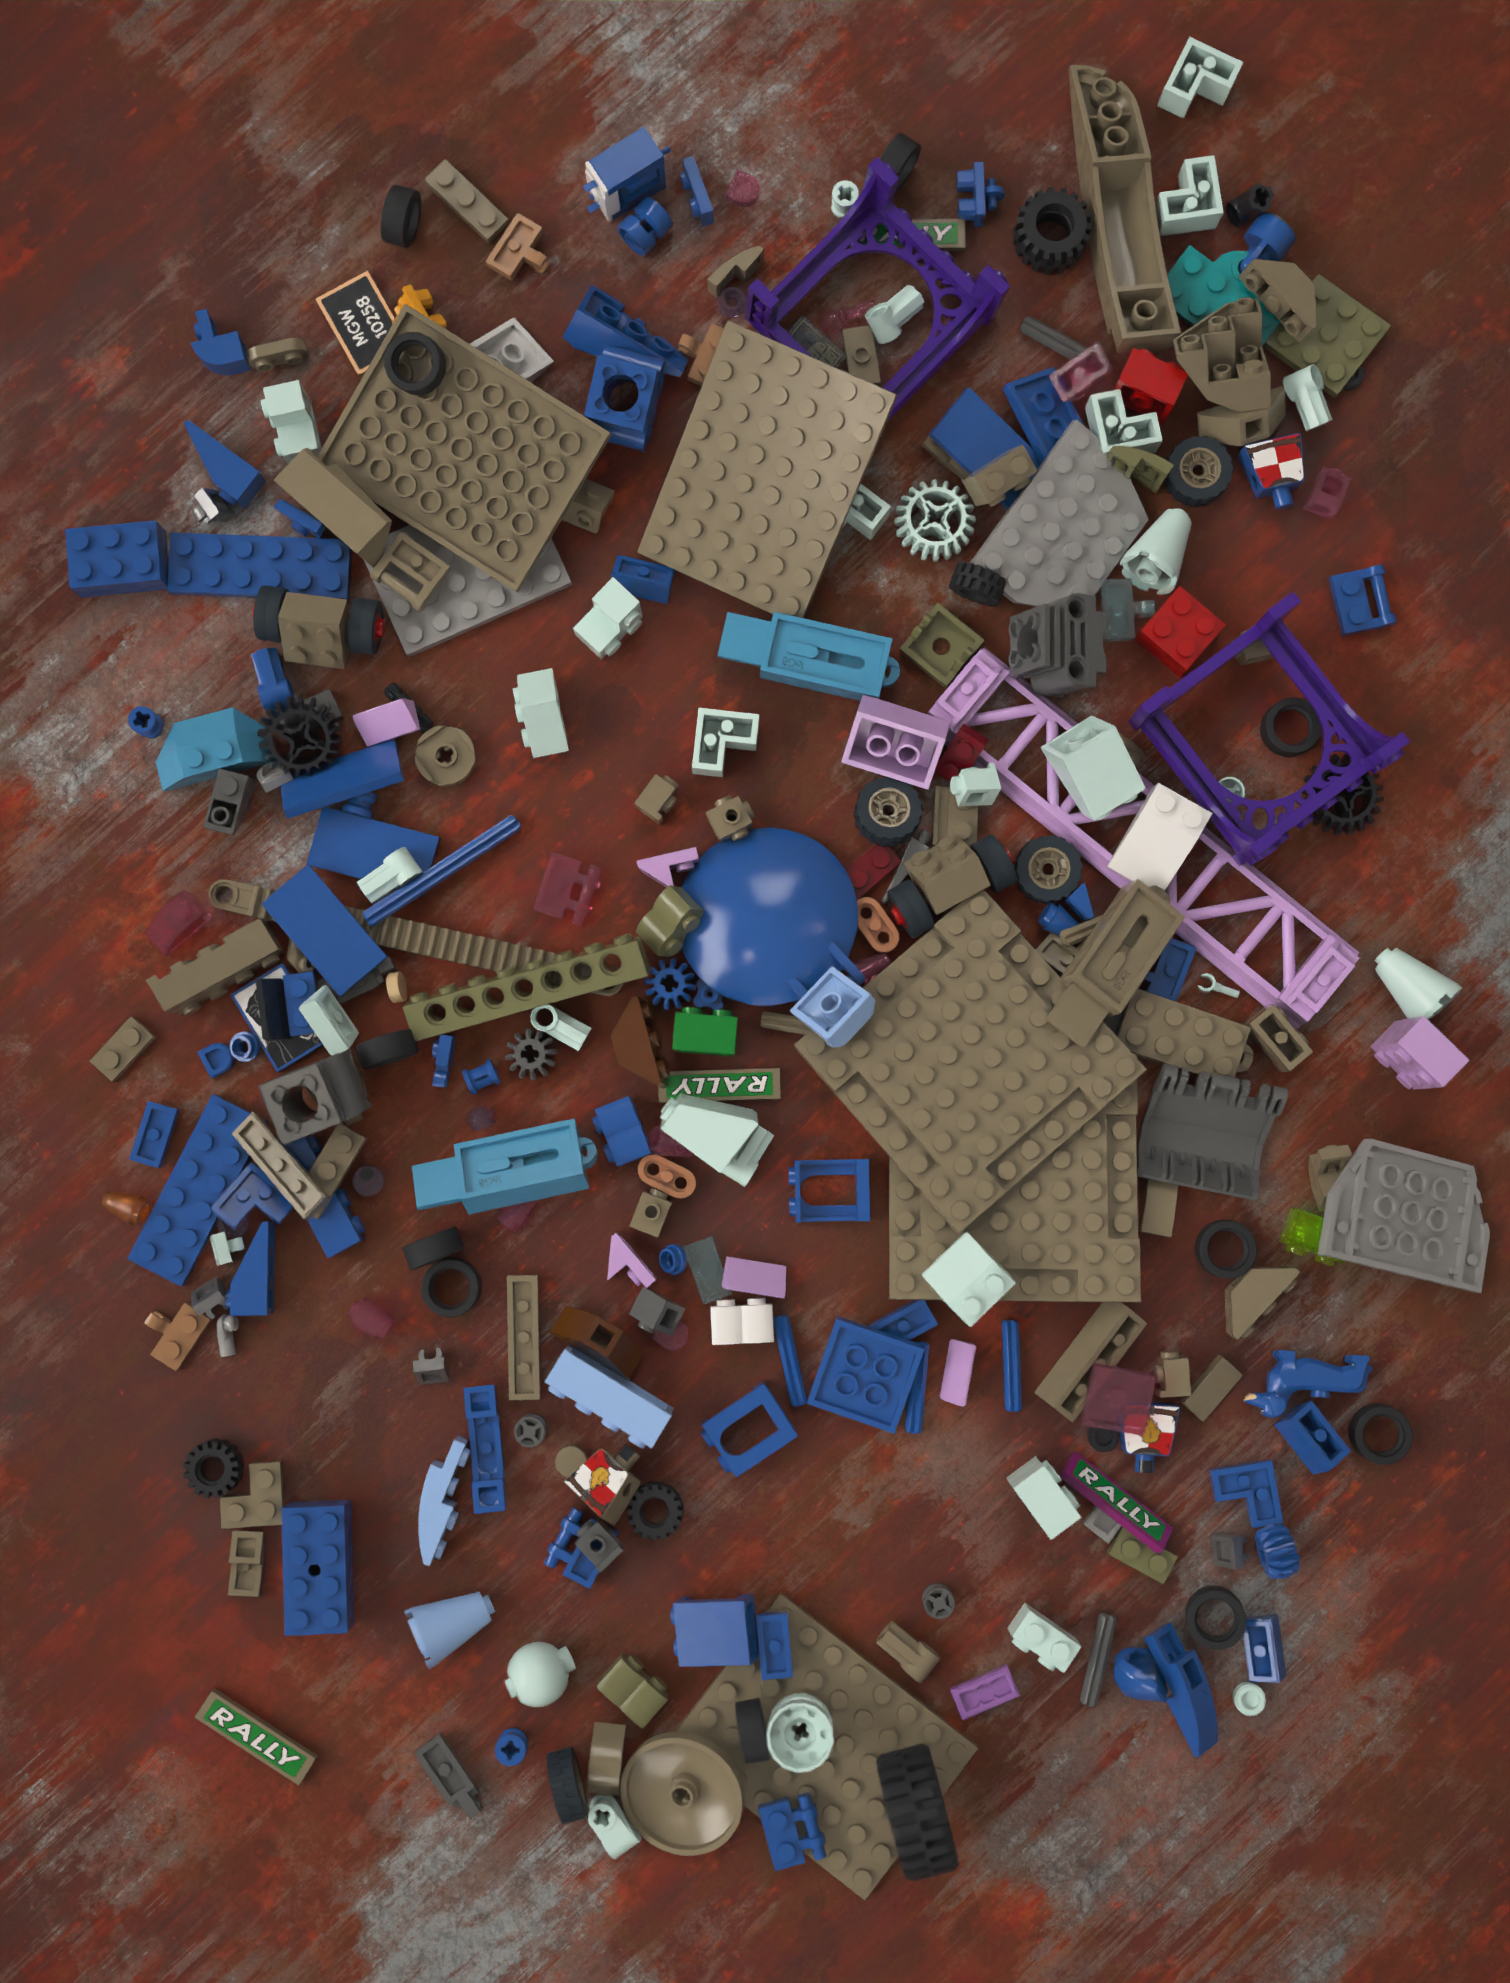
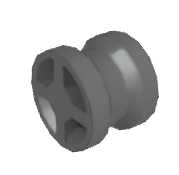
[514,1413,547,1447]
[922,1583,955,1619]

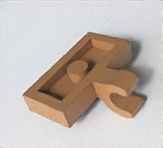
[485,213,549,281]
[678,323,724,386]
[144,1302,212,1371]

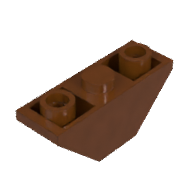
[611,996,670,1088]
[549,1306,644,1381]

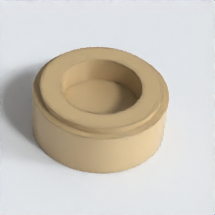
[386,971,407,1003]

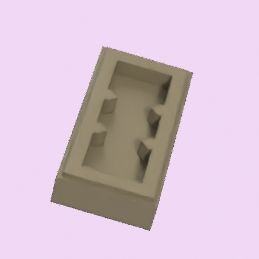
[842,325,881,386]

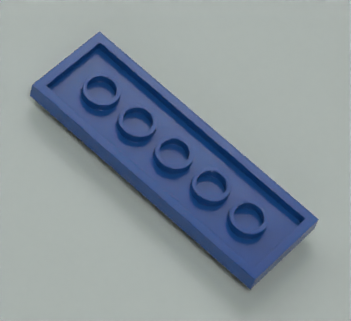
[167,532,352,601]
[127,1094,269,1287]

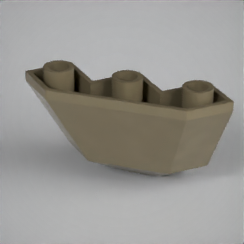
[1173,298,1271,412]

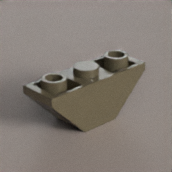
[1238,259,1316,342]
[1197,386,1286,446]
[1225,1266,1301,1340]

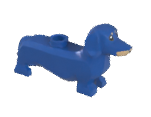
[1244,1350,1373,1418]

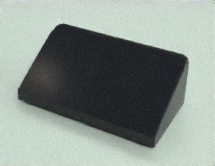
[256,978,292,1042]

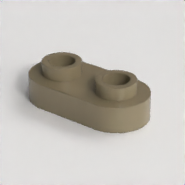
[246,338,308,372]

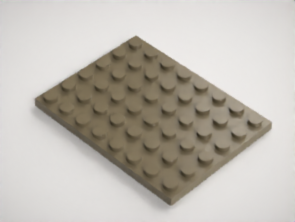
[317,304,612,592]
[637,320,898,618]
[675,1591,978,1900]

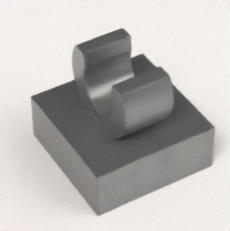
[192,488,235,524]
[191,1276,229,1319]
[413,1348,450,1385]
[1211,1532,1249,1570]

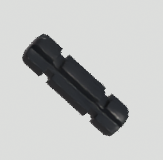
[384,682,434,733]

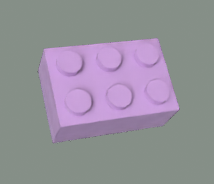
[841,694,950,790]
[1370,1016,1469,1089]

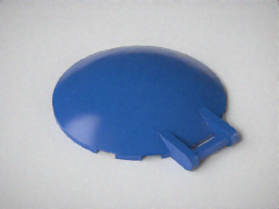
[682,828,866,1007]

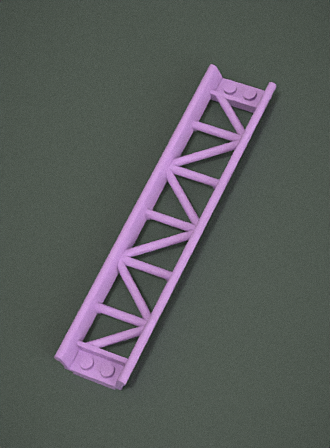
[928,647,1360,1030]

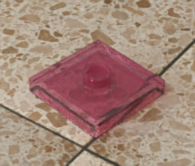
[1081,1363,1156,1436]

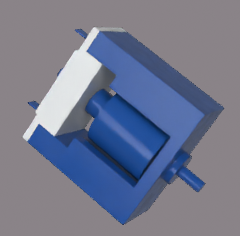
[583,126,671,223]

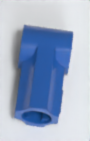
[251,647,296,712]

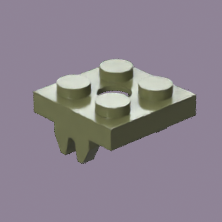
[899,603,984,689]

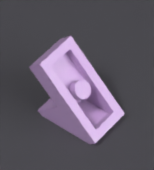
[637,847,699,888]
[607,1232,657,1288]

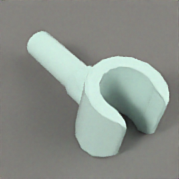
[1197,973,1239,998]

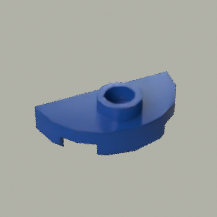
[274,499,326,539]

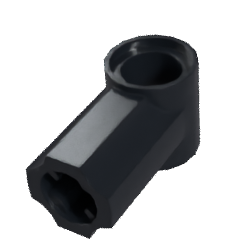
[1225,183,1275,227]

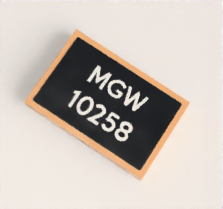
[316,271,394,378]

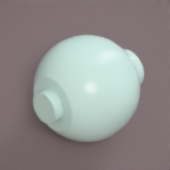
[504,1642,576,1707]

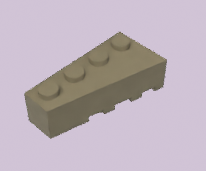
[146,918,285,1016]

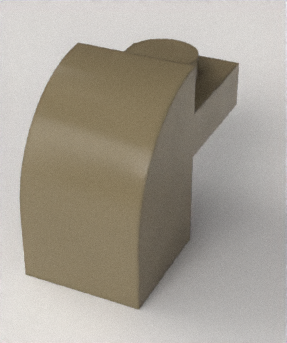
[1308,1145,1352,1212]
[587,1722,626,1796]

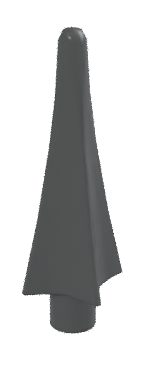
[881,829,932,904]

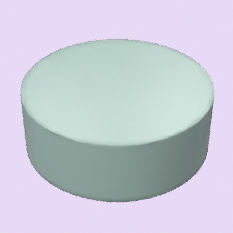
[1232,1682,1266,1716]

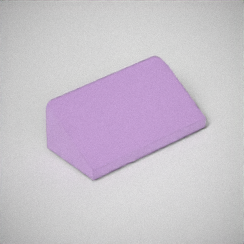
[353,699,420,747]
[721,1256,786,1298]
[940,1339,976,1407]

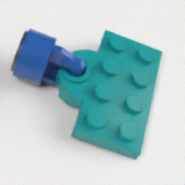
[1167,212,1296,346]

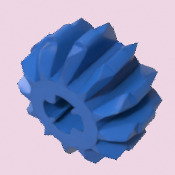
[644,958,696,1010]
[1254,1523,1300,1579]

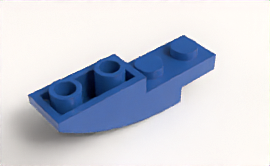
[1144,1622,1218,1757]

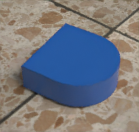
[197,1043,235,1079]

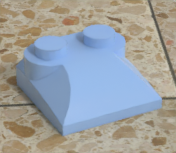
[790,966,876,1047]

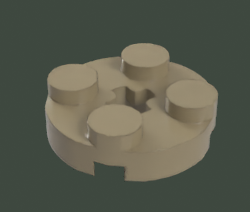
[415,726,477,787]

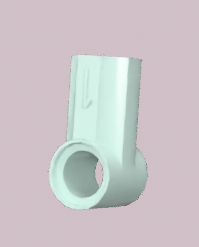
[865,285,924,344]
[1283,364,1332,431]
[357,847,423,904]
[530,1004,591,1051]
[721,1125,774,1187]

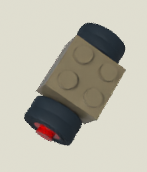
[252,585,386,669]
[887,834,1018,938]

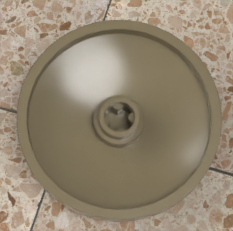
[620,1732,745,1856]

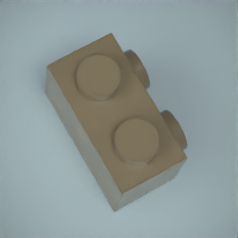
[961,445,1038,507]
[1243,1004,1313,1073]

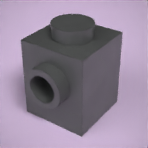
[629,1287,686,1336]

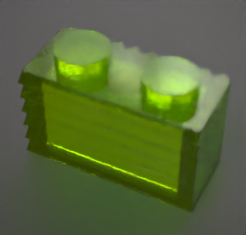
[1279,1207,1345,1267]

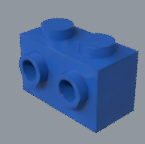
[1274,1401,1351,1475]

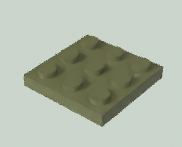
[1263,274,1391,398]

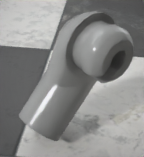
[216,1314,239,1357]

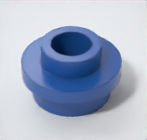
[229,1031,260,1062]
[659,1244,687,1275]

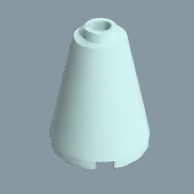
[1120,508,1192,595]
[1375,948,1462,1021]

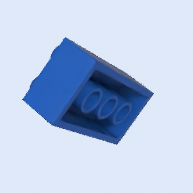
[282,1499,354,1636]

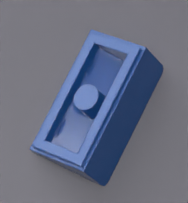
[611,555,676,604]
[1243,1615,1286,1683]

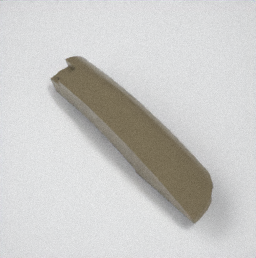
[1069,65,1181,355]

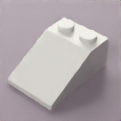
[470,317,554,383]
[1107,783,1212,891]

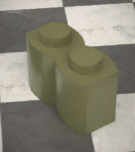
[636,885,704,957]
[596,1652,668,1728]

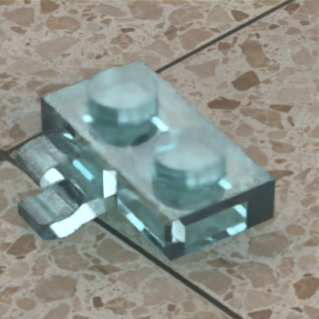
[1100,578,1155,642]

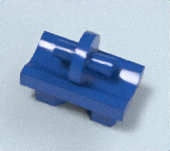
[956,162,1005,227]

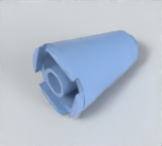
[404,1592,495,1669]

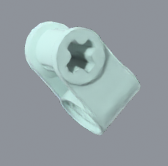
[588,1794,641,1860]

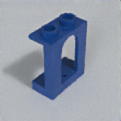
[788,1159,870,1223]
[700,1380,798,1477]

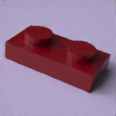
[935,723,989,782]
[845,844,902,900]

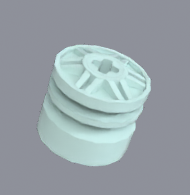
[767,1693,834,1772]

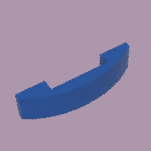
[463,1384,506,1514]

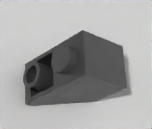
[203,769,257,836]

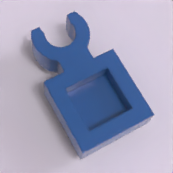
[432,1034,457,1088]

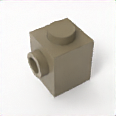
[630,1188,672,1237]

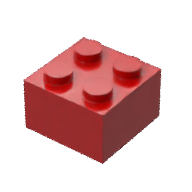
[1114,348,1188,425]
[1134,586,1226,678]

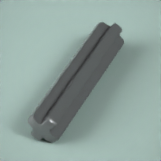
[1020,315,1102,372]
[1080,1613,1117,1707]

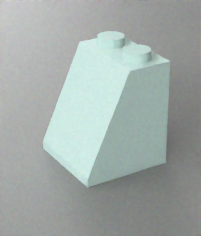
[1041,715,1146,821]
[660,1093,758,1173]

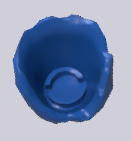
[1114,1647,1168,1703]

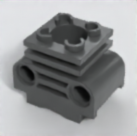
[1008,593,1106,698]
[258,1049,372,1145]

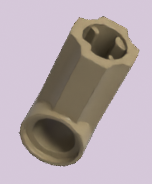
[876,1620,941,1684]

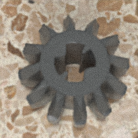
[505,1028,558,1081]

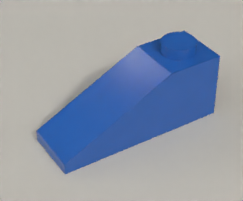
[184,419,266,509]
[225,1221,275,1316]

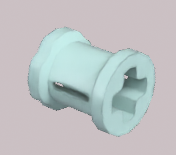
[831,180,859,218]

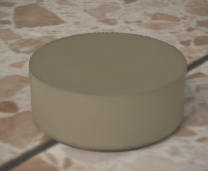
[555,1445,587,1477]

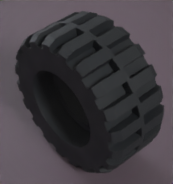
[876,1744,959,1882]

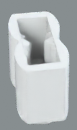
[710,1298,774,1345]

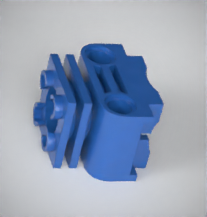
[584,345,667,452]

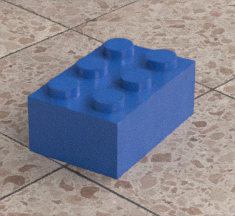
[65,520,169,598]

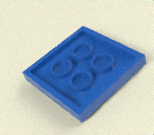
[807,1316,925,1434]

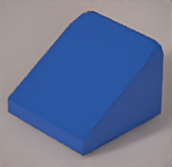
[1064,882,1094,922]

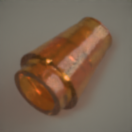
[101,1191,151,1225]

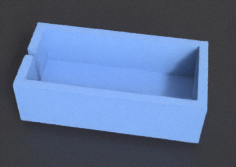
[545,1345,674,1449]

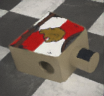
[564,1444,640,1526]

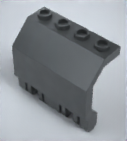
[1137,1063,1288,1201]

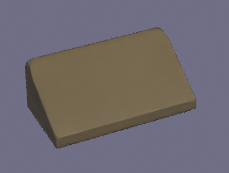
[1179,1355,1243,1422]

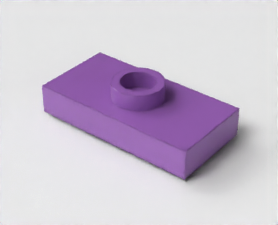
[950,1664,1020,1720]

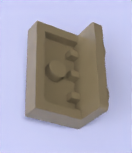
[562,479,615,533]

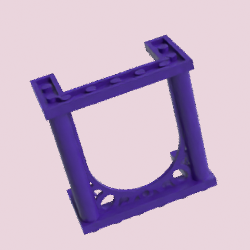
[745,157,1010,423]
[1128,592,1410,866]

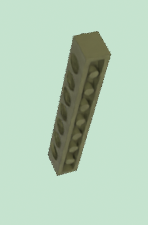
[403,933,651,1041]

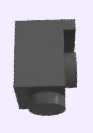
[575,1518,625,1572]

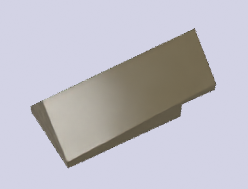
[274,448,392,568]

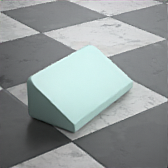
[299,985,359,1055]

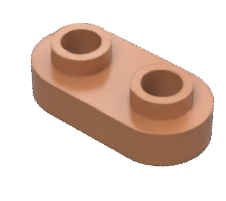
[857,897,899,953]
[638,1154,696,1199]

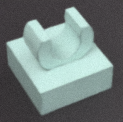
[209,1232,245,1266]

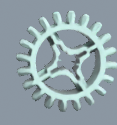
[894,479,976,562]

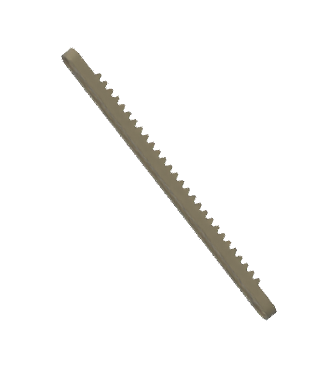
[208,879,624,997]

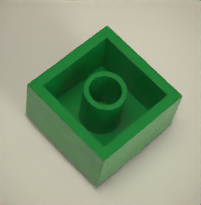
[672,1007,738,1057]

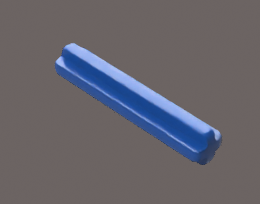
[773,1315,807,1406]
[1002,1319,1022,1412]
[905,1341,929,1434]

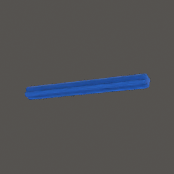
[363,815,521,926]

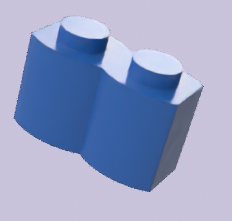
[592,1096,653,1167]

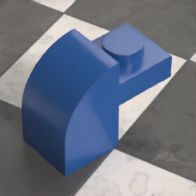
[191,309,251,375]

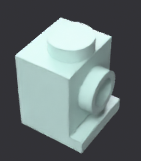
[950,763,1001,807]

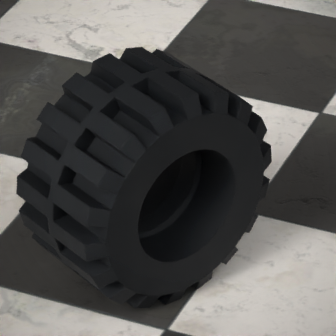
[1013,187,1092,275]

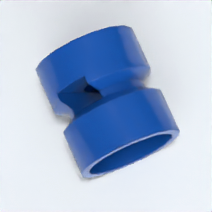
[617,197,673,256]

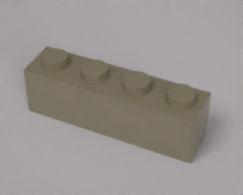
[1034,1302,1148,1423]

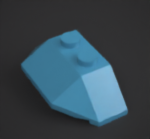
[156,707,276,792]

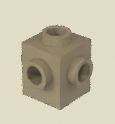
[706,795,755,843]

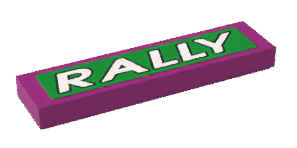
[1059,1451,1173,1554]

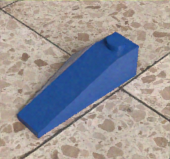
[562,284,689,377]

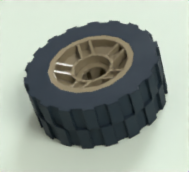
[1164,436,1233,507]
[854,777,923,847]
[1013,835,1083,904]
[546,1746,588,1825]

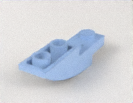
[418,1435,471,1566]

